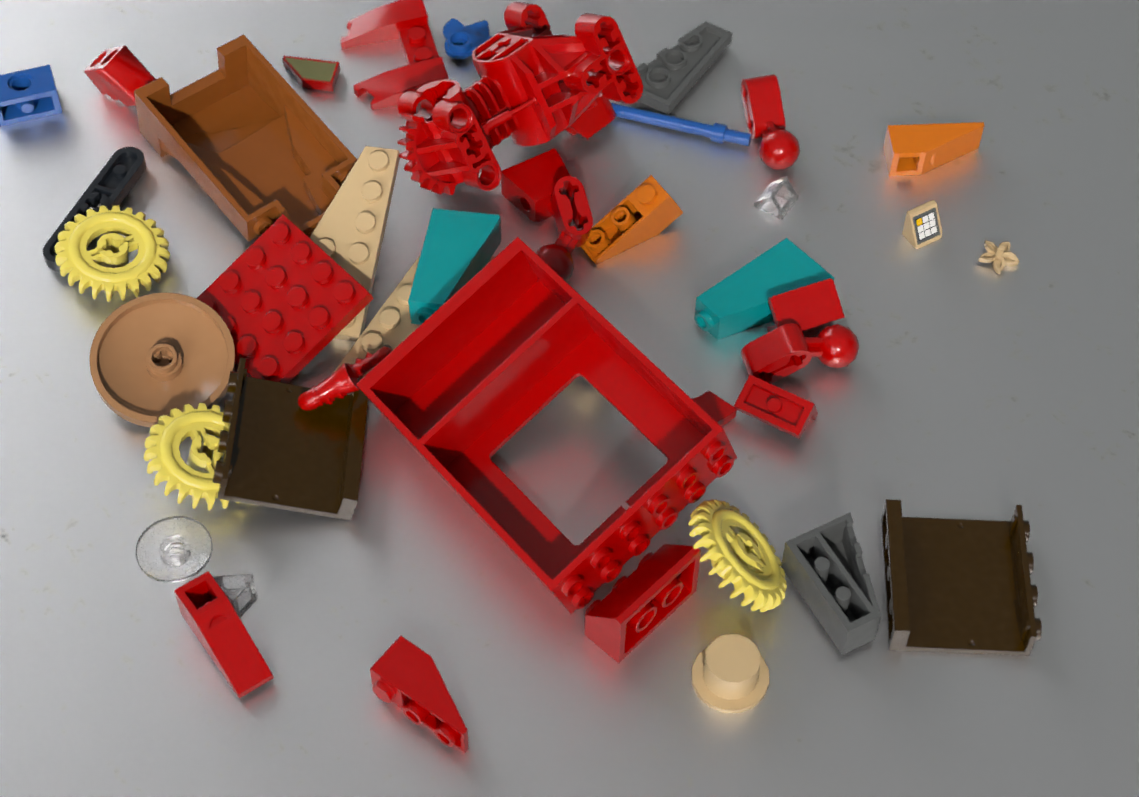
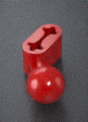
[741,74,800,170]
[535,176,593,281]
[741,323,859,384]

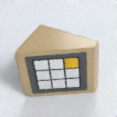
[902,200,942,249]

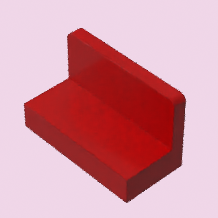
[766,278,845,332]
[734,374,818,439]

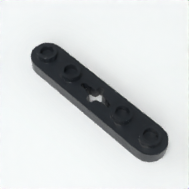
[43,147,146,271]

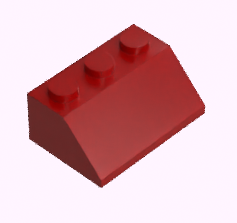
[585,544,701,663]

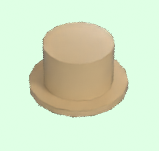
[691,634,770,713]

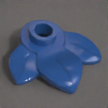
[443,18,492,59]

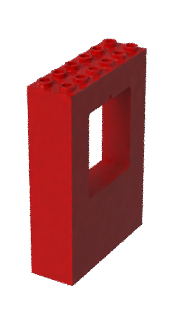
[356,237,737,614]

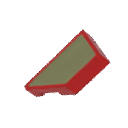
[282,55,340,92]

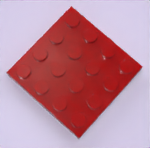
[196,215,374,384]

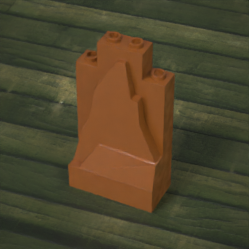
[134,34,357,242]

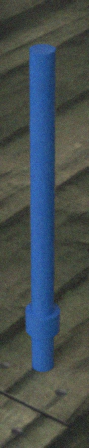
[611,103,752,147]

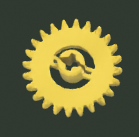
[55,205,170,302]
[144,403,240,511]
[688,499,787,612]

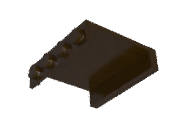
[212,358,368,521]
[881,499,1042,656]

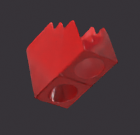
[84,45,156,106]

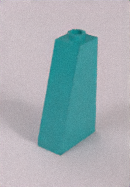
[408,208,502,325]
[694,238,835,340]

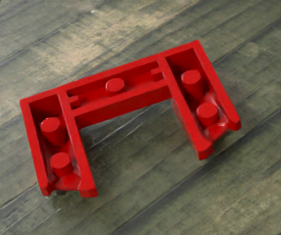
[340,0,449,110]

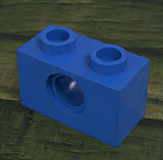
[0,64,63,127]

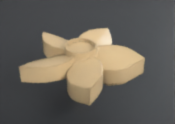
[978,240,1019,275]

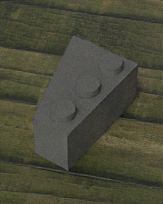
[781,513,882,655]

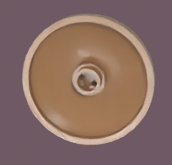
[90,293,236,428]

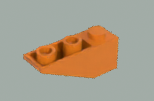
[883,122,984,176]
[580,175,684,265]

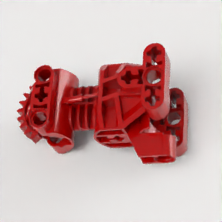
[397,2,643,195]

